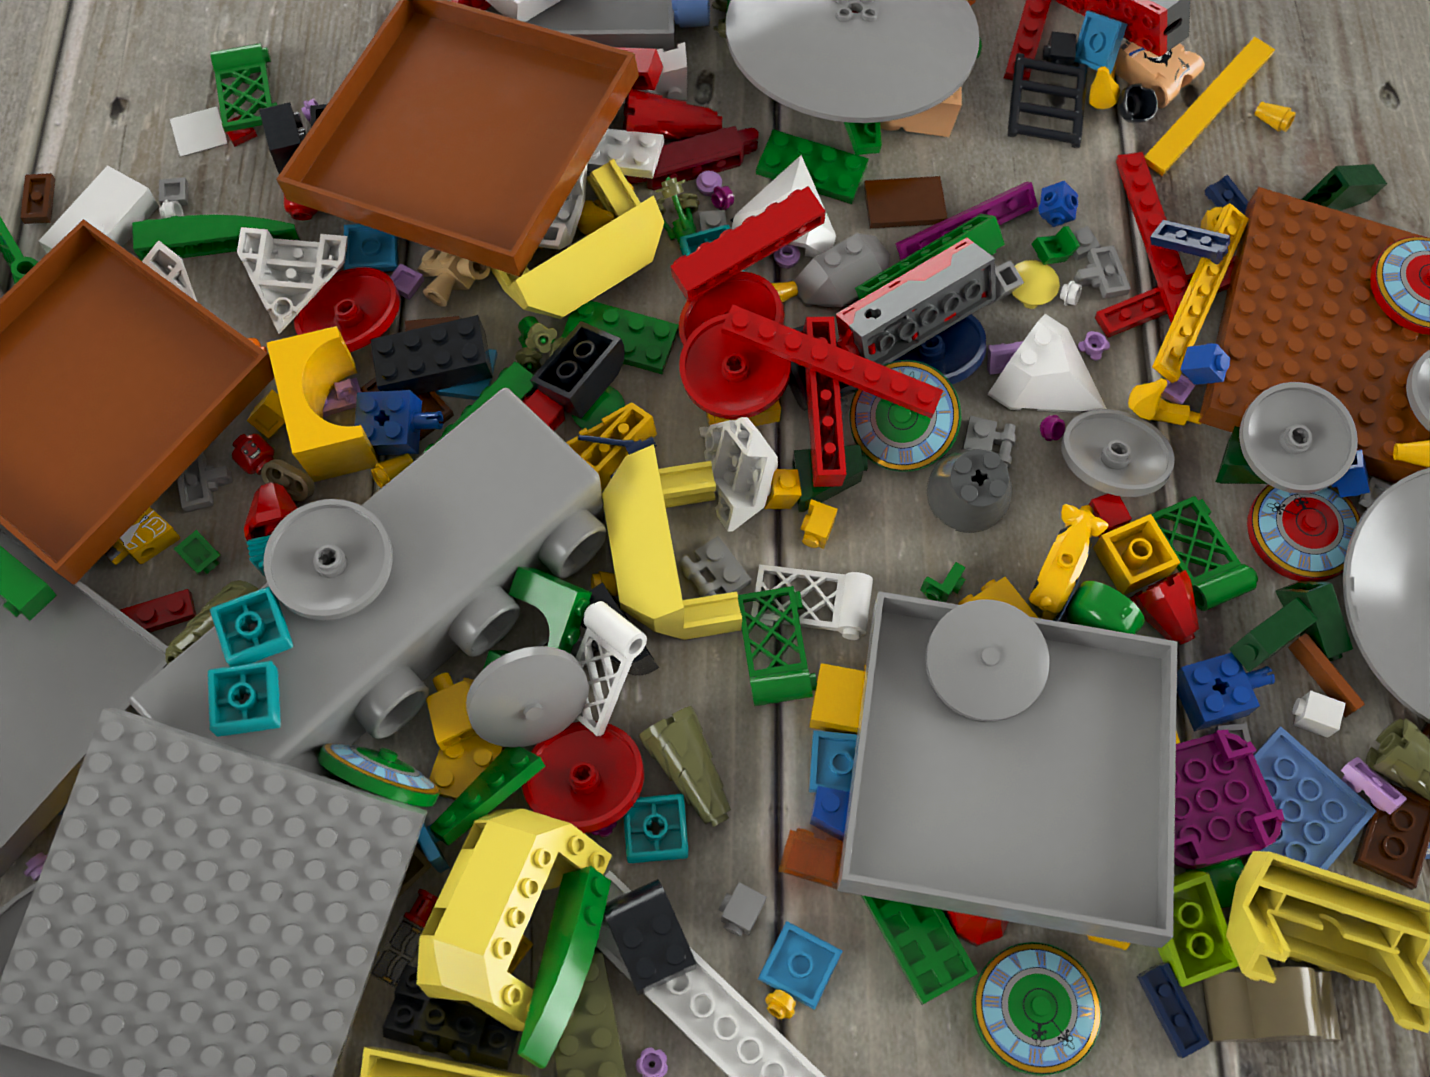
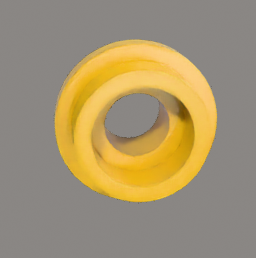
[765,989,796,1020]

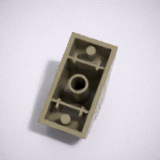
[1202,967,1341,1042]

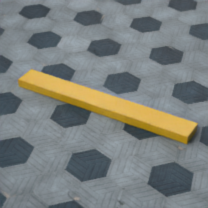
[1144,37,1275,176]
[1152,203,1249,383]

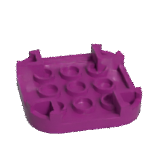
[1174,730,1285,870]

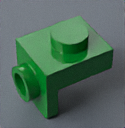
[1031,226,1080,265]
[174,530,221,575]
[920,562,966,602]

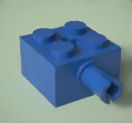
[355,390,444,455]
[1177,653,1275,732]

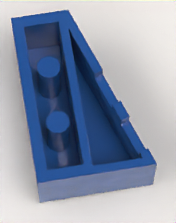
[810,786,850,842]

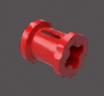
[403,888,438,929]

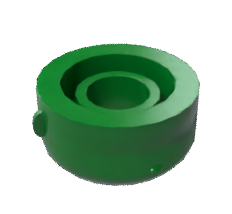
[1066,581,1145,634]

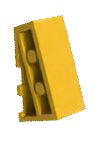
[566,402,657,491]

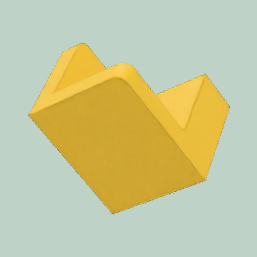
[247,390,285,439]

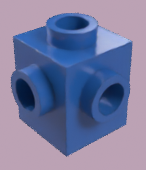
[1039,181,1078,227]

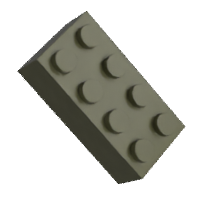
[554,953,627,1077]

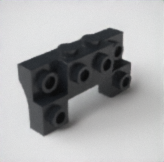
[382,965,519,1070]

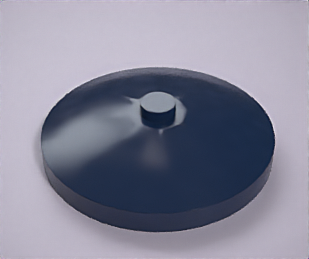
[892,314,986,385]

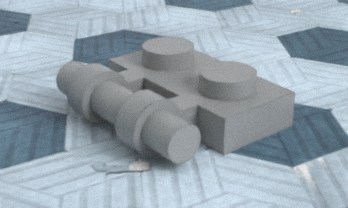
[963,416,1017,468]
[679,536,751,597]

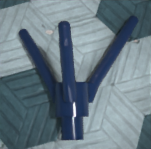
[578,435,657,479]

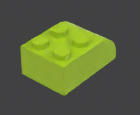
[1158,869,1239,987]

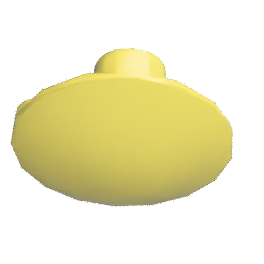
[1012,260,1060,309]

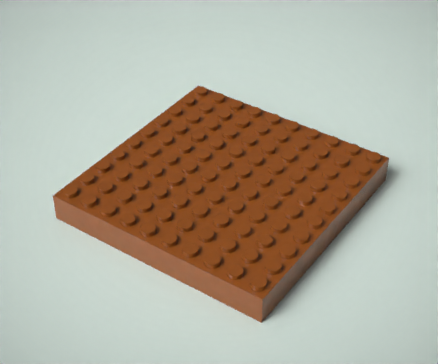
[276,0,639,277]
[1198,187,1430,483]
[0,219,275,585]

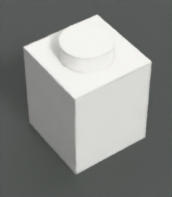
[1292,691,1346,738]

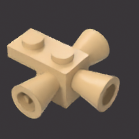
[417,249,490,307]

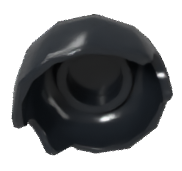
[1118,84,1158,123]

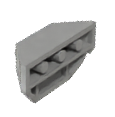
[794,233,890,307]

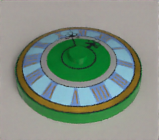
[849,360,961,472]
[317,743,440,807]
[972,942,1101,1076]

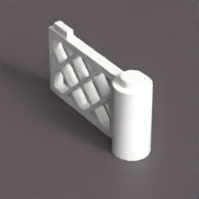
[751,564,873,640]
[576,601,647,736]

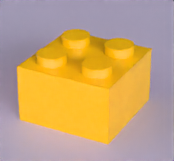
[1093,514,1180,595]

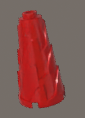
[623,88,722,139]

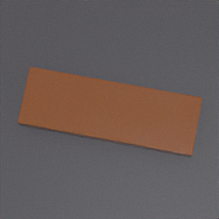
[1288,633,1365,718]

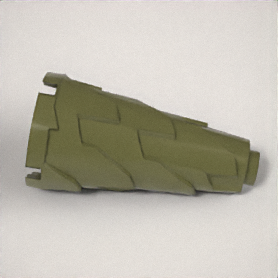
[165,580,259,664]
[639,706,731,827]
[1366,718,1430,801]

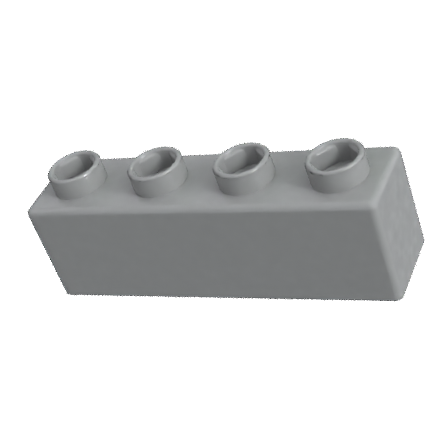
[129,388,607,780]

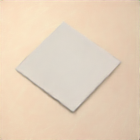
[170,106,228,156]

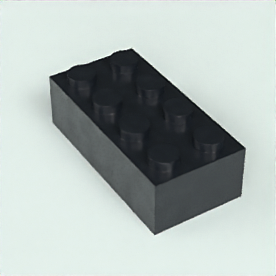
[371,315,493,395]

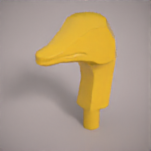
[1089,64,1120,109]
[577,182,634,236]
[1128,378,1202,426]

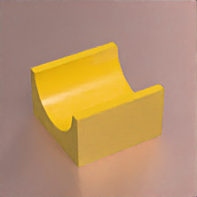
[267,326,379,482]

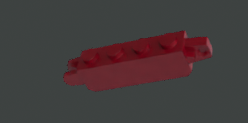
[624,126,759,191]

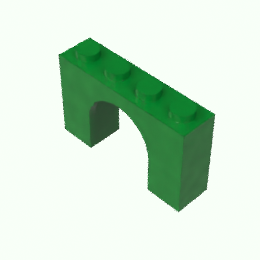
[483,566,592,669]

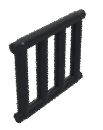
[1007,53,1088,148]

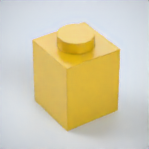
[764,469,802,509]

